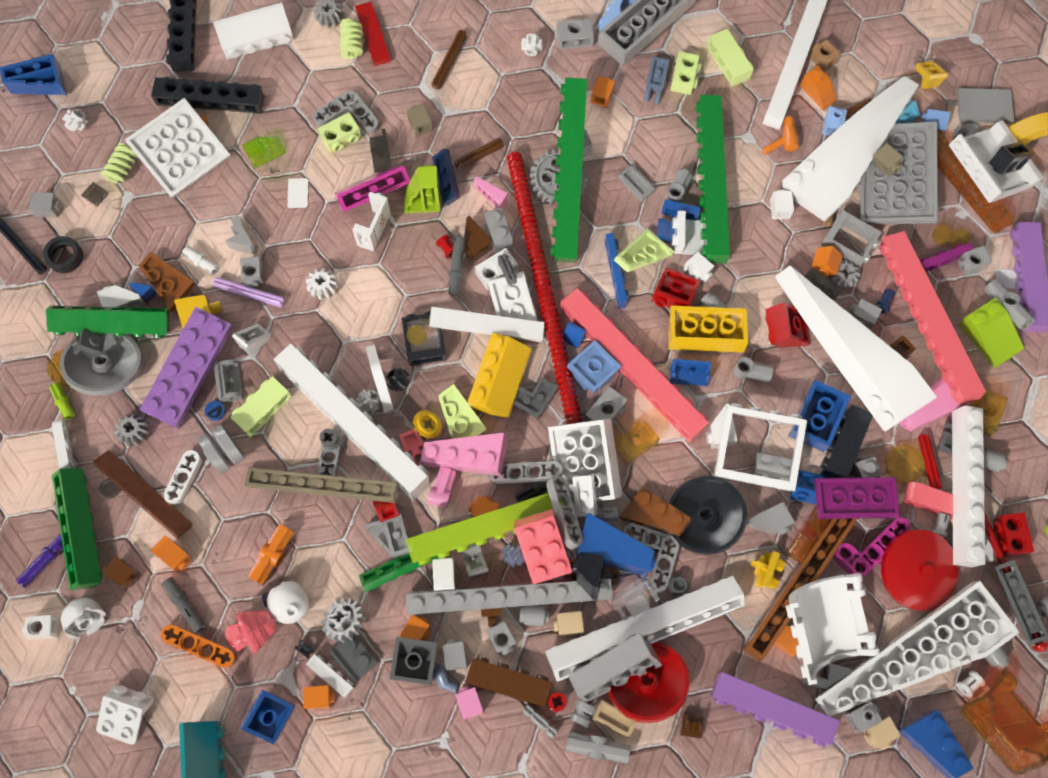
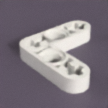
[365,344,394,412]

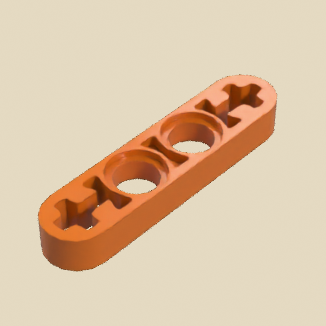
[161,625,236,668]

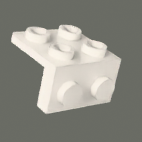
[672,211,704,255]
[97,684,154,744]

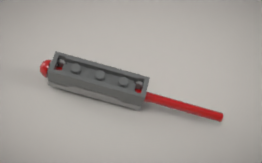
[984,511,1048,652]

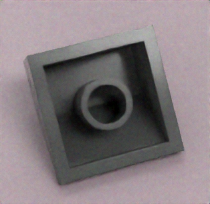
[390,637,438,685]

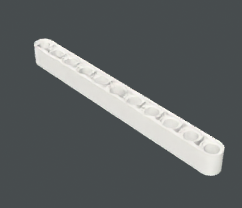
[763,0,827,130]

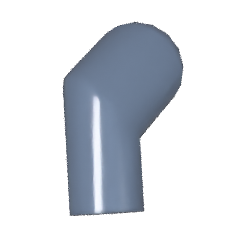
[434,665,459,693]

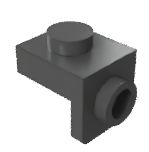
[71,330,105,356]

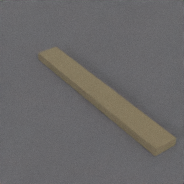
[245,467,399,503]

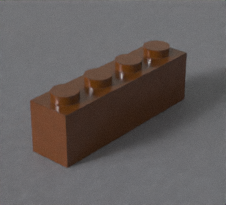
[465,656,552,708]

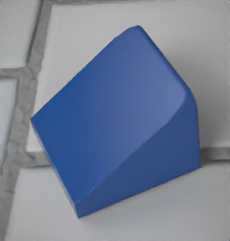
[657,219,675,241]
[129,282,157,303]
[563,322,586,348]

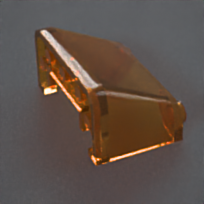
[961,669,1048,775]

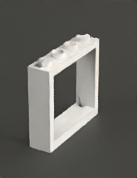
[713,403,807,491]

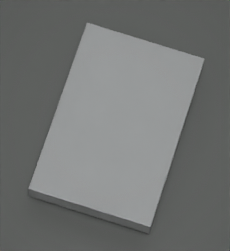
[956,88,1014,124]

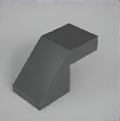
[801,663,851,689]

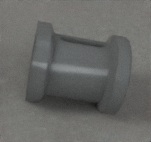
[319,428,340,450]

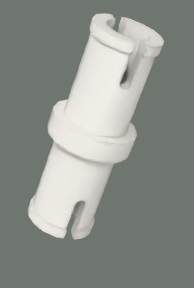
[182,245,219,275]

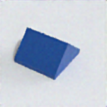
[240,690,295,744]

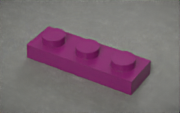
[920,243,973,272]

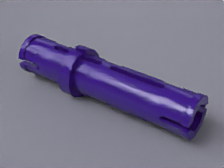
[16,533,63,588]

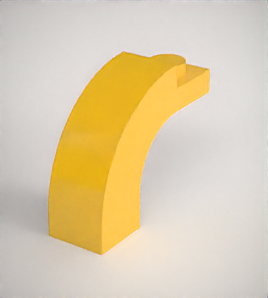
[1008,112,1048,145]

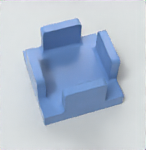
[567,340,622,394]

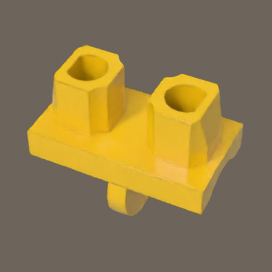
[750,551,786,589]

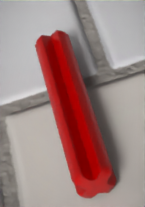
[918,434,942,490]

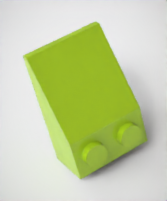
[958,297,1024,369]

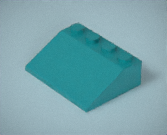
[179,721,227,778]

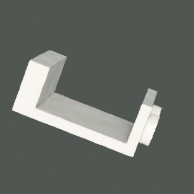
[353,192,391,251]

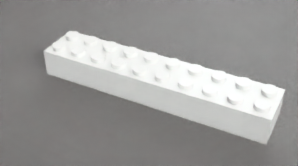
[274,344,430,501]

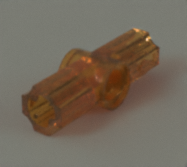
[786,506,829,563]

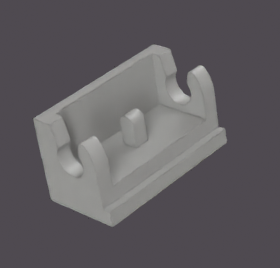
[213,360,243,404]

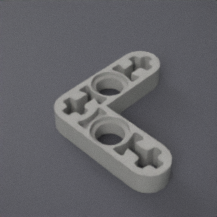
[313,91,379,134]
[623,523,679,593]

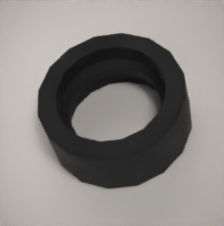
[43,236,83,274]

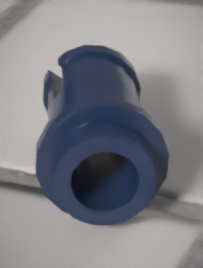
[876,289,896,313]

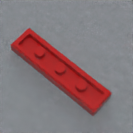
[355,2,391,66]

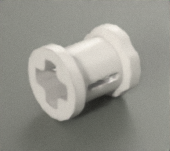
[956,670,986,698]

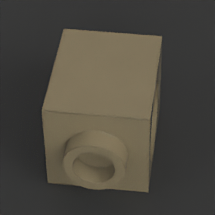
[407,104,432,137]
[873,143,903,177]

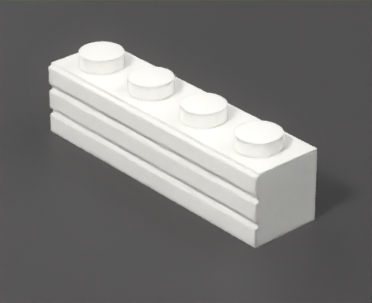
[306,654,354,698]

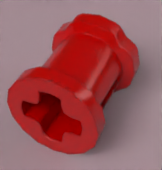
[436,234,454,259]
[548,692,567,712]

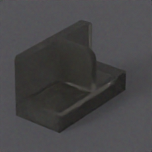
[369,129,392,173]

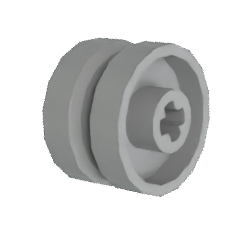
[197,424,245,475]

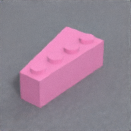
[421,433,508,476]

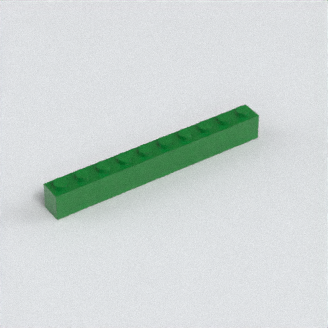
[551,77,587,263]
[695,95,730,264]

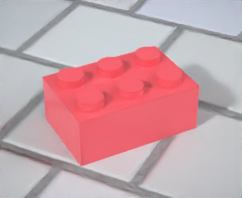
[514,509,572,585]

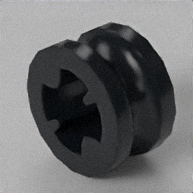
[294,639,315,659]

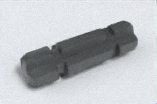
[498,254,517,285]

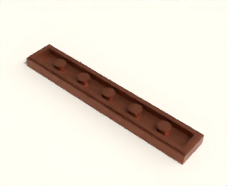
[93,450,192,539]

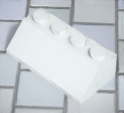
[213,2,294,59]

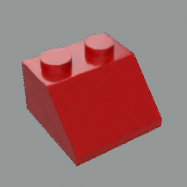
[765,302,811,348]

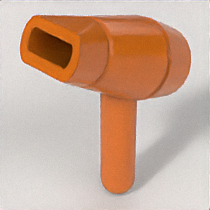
[762,116,799,154]

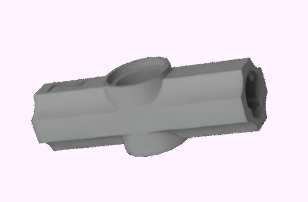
[984,279,1035,330]
[565,732,631,764]

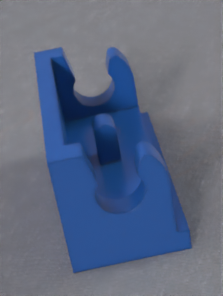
[669,359,711,386]

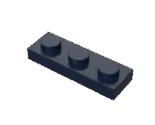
[432,148,460,206]

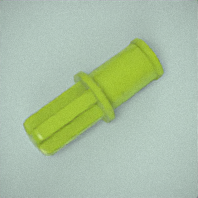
[49,382,76,420]

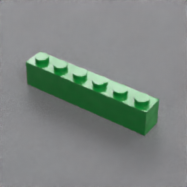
[46,305,170,337]
[51,468,103,591]

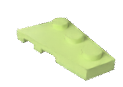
[614,228,674,272]
[438,384,488,439]

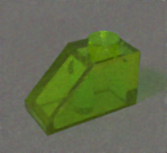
[242,137,286,169]

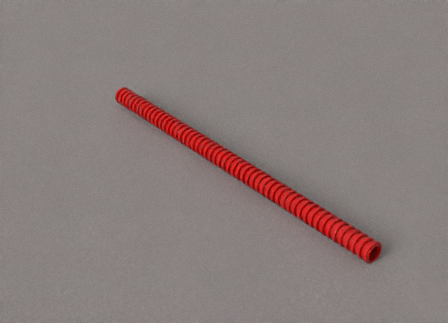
[506,152,583,424]

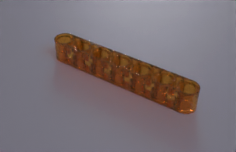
[937,130,1014,234]

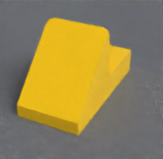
[916,61,948,89]

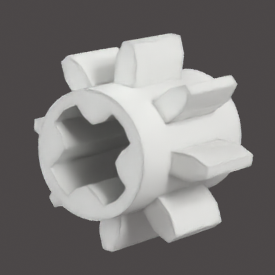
[521,34,543,56]
[63,109,88,131]
[356,390,381,413]

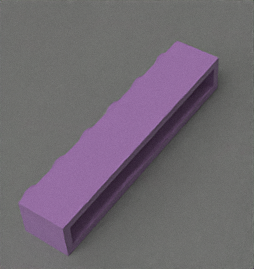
[1010,222,1048,332]
[710,672,840,748]

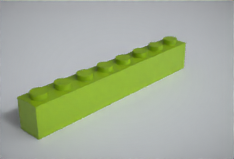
[405,493,564,565]

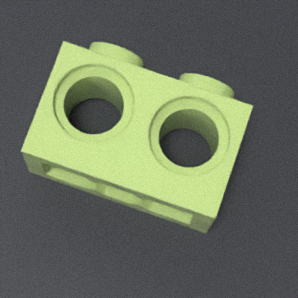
[670,51,701,95]
[317,112,362,154]

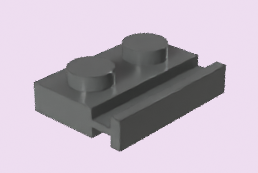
[329,634,378,683]

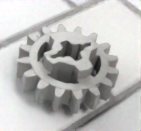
[321,598,366,643]

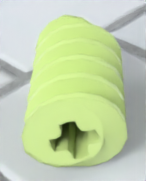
[340,19,363,59]
[101,143,138,184]

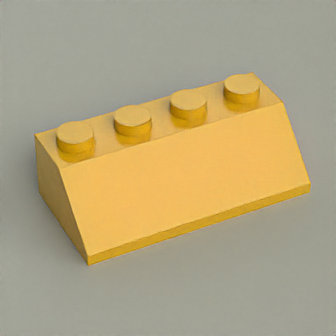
[668,306,748,353]
[468,333,532,419]

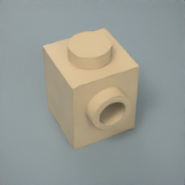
[864,717,901,750]

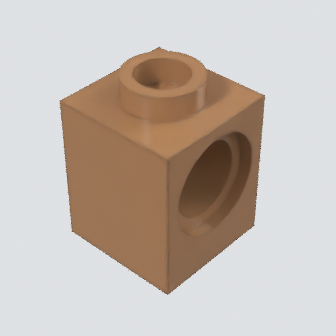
[810,39,841,72]

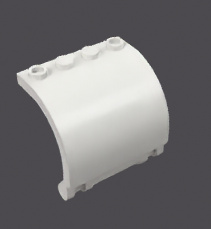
[786,573,880,685]

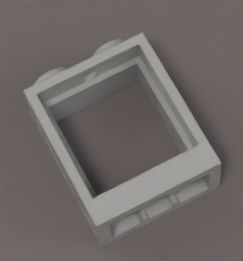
[821,210,882,267]

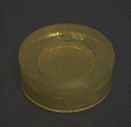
[932,225,952,245]
[950,229,971,246]
[407,325,427,345]

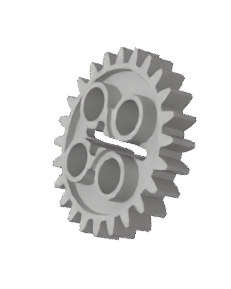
[529,148,588,206]

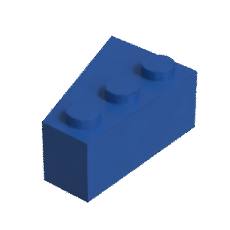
[0,54,67,95]
[898,710,974,778]

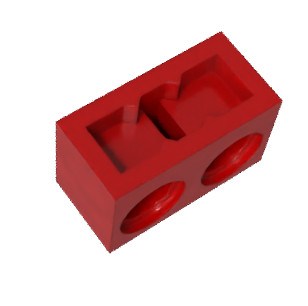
[993,512,1035,557]

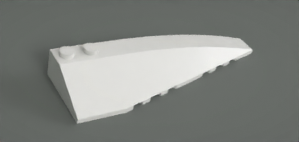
[782,76,919,222]
[775,266,937,432]
[815,581,1020,716]

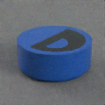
[205,401,226,421]

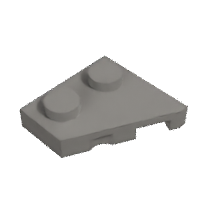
[364,514,410,558]

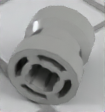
[569,700,596,728]

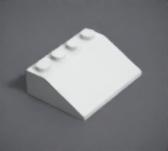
[548,418,622,502]

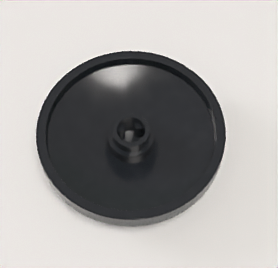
[669,476,747,555]

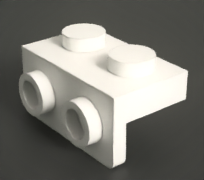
[754,453,792,481]

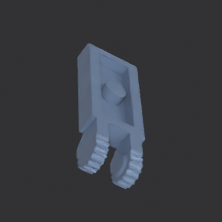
[644,56,670,104]

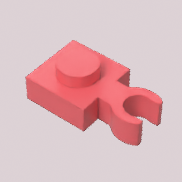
[398,428,424,464]

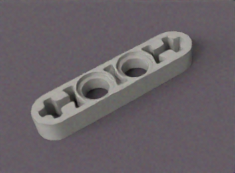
[488,461,564,484]
[546,475,583,549]

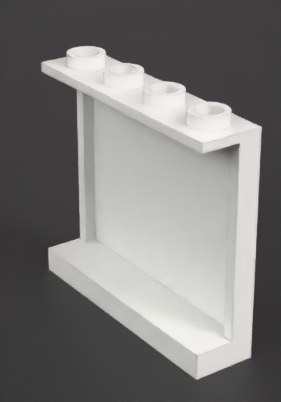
[949,120,1043,203]

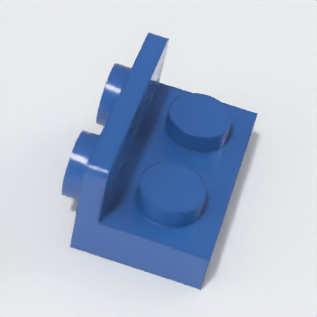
[790,470,825,505]

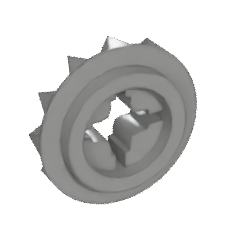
[830,259,861,288]

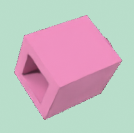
[455,685,484,720]

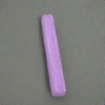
[213,277,285,307]

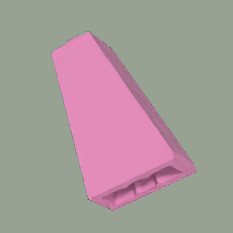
[900,378,974,432]

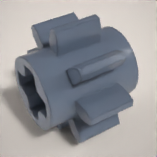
[502,543,525,568]

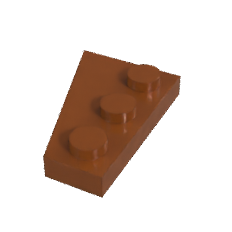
[138,252,195,312]
[619,487,691,536]

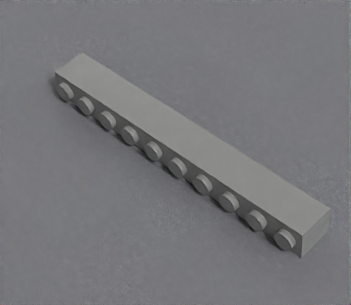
[406,577,612,615]

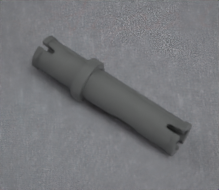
[448,236,466,294]
[161,577,206,634]

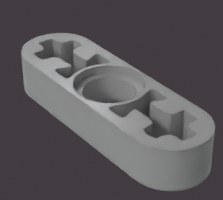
[317,429,342,476]

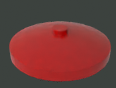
[881,529,958,611]
[608,641,690,723]

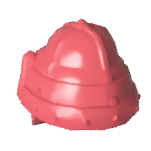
[225,611,276,653]

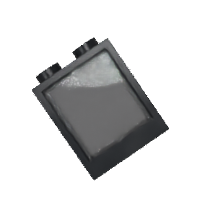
[401,311,447,366]

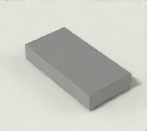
[618,164,656,202]

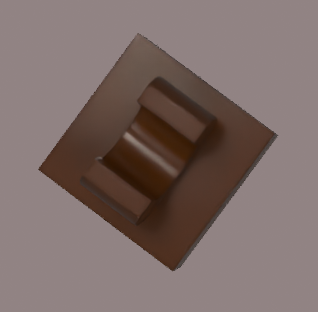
[481,608,502,627]
[680,714,704,739]

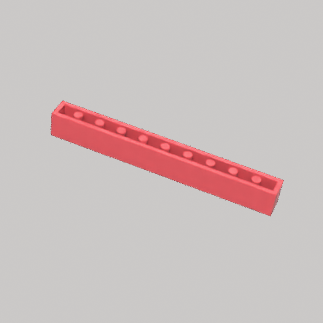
[879,231,986,406]
[560,288,709,443]

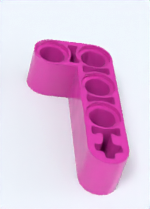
[833,517,910,577]

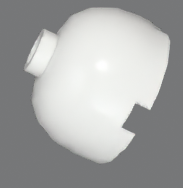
[267,581,309,624]
[61,598,106,639]

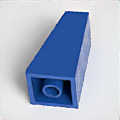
[576,513,656,577]

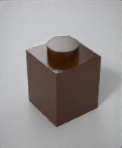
[102,556,140,590]

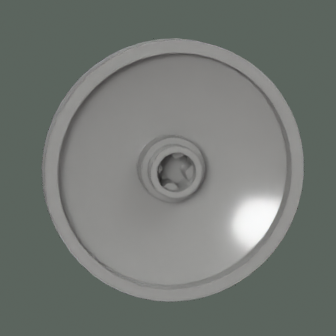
[60,333,142,396]

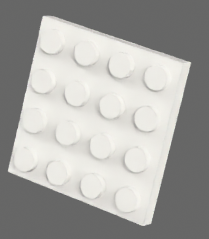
[125,98,231,198]

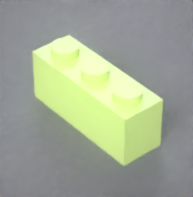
[707,28,753,87]
[230,376,292,437]

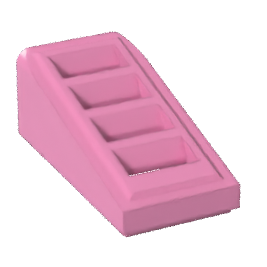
[474,177,508,209]

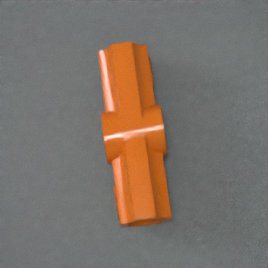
[248,524,295,586]

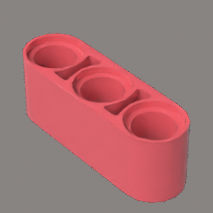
[903,482,953,520]

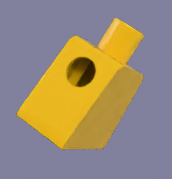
[174,295,223,328]

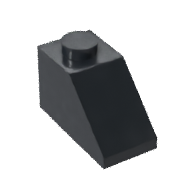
[573,553,604,601]

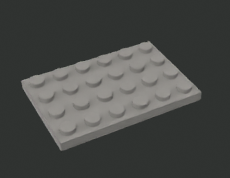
[860,122,938,225]

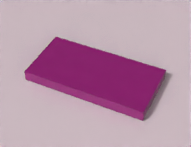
[814,477,900,519]

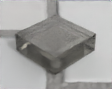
[81,182,109,207]

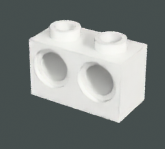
[475,248,518,291]

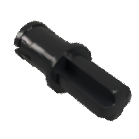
[515,481,547,503]

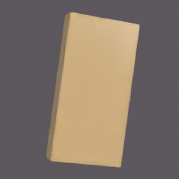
[592,699,637,739]

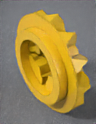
[412,410,442,440]

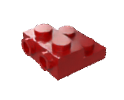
[651,267,700,308]

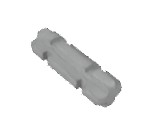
[523,703,559,738]

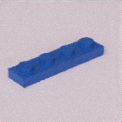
[604,233,629,309]

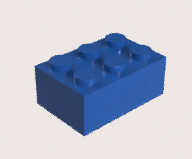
[788,380,851,452]

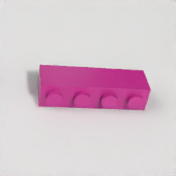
[334,164,410,212]

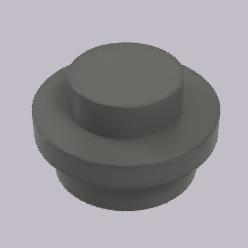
[668,576,689,596]

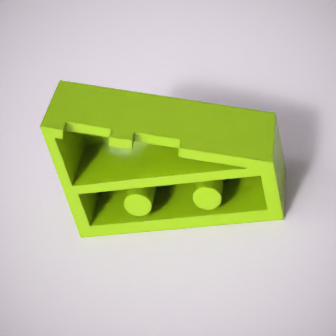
[404,165,440,213]

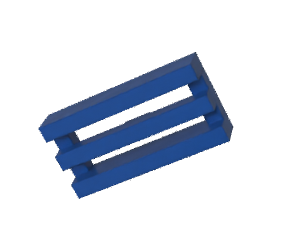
[661,199,700,220]

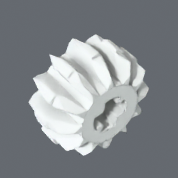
[306,268,338,300]

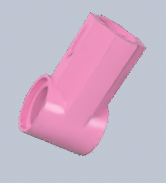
[428,467,456,509]

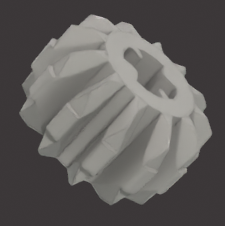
[314,0,344,28]
[114,413,149,446]

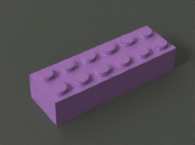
[139,306,233,429]

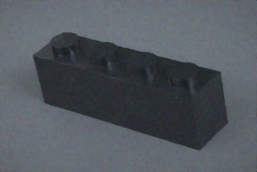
[820,404,873,478]

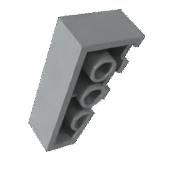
[568,633,662,703]

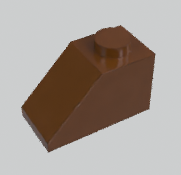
[464,215,493,261]

